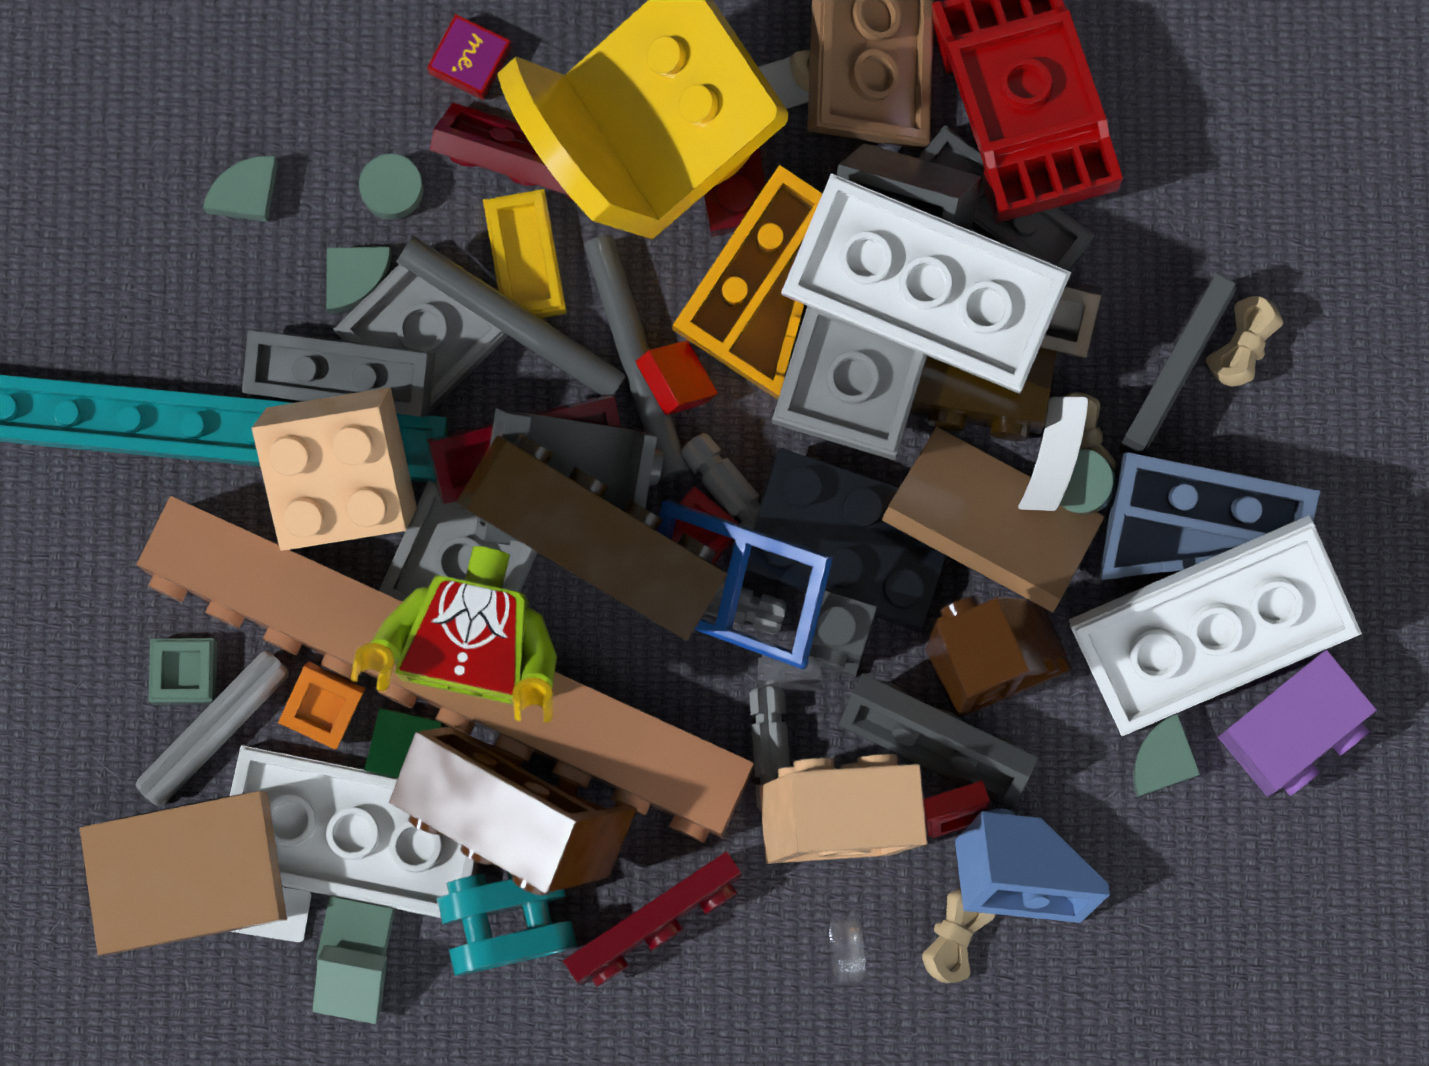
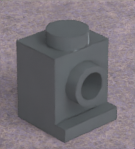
[808,591,877,677]

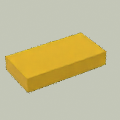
[483,189,567,318]

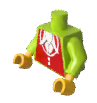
[351,546,557,723]

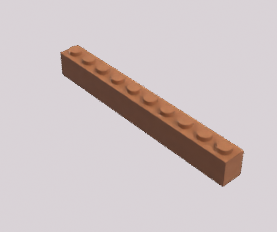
[136,496,754,843]

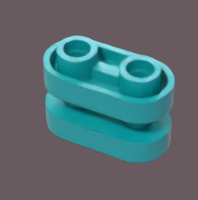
[437,871,578,976]

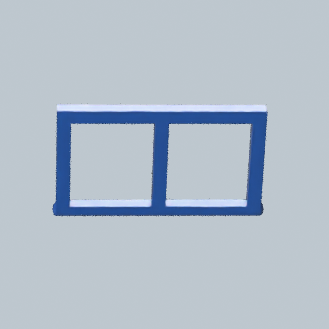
[657,500,833,669]

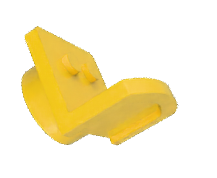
[497,0,788,240]

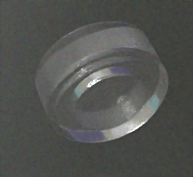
[829,917,865,984]

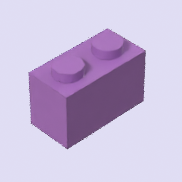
[1218,650,1377,797]

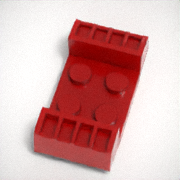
[931,0,1123,224]

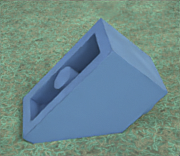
[955,809,1110,923]

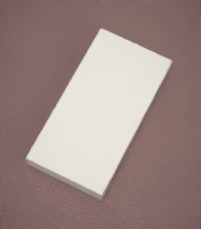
[781,173,1071,394]
[1069,515,1362,736]
[229,745,480,918]

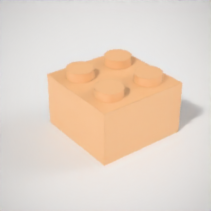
[252,387,417,551]
[759,754,927,864]

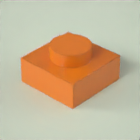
[278,661,366,750]

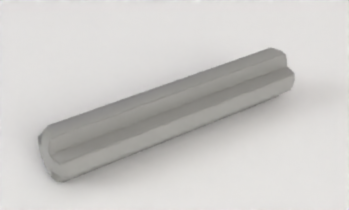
[135,651,289,807]

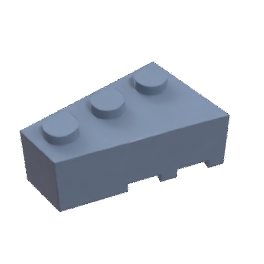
[1096,452,1320,580]

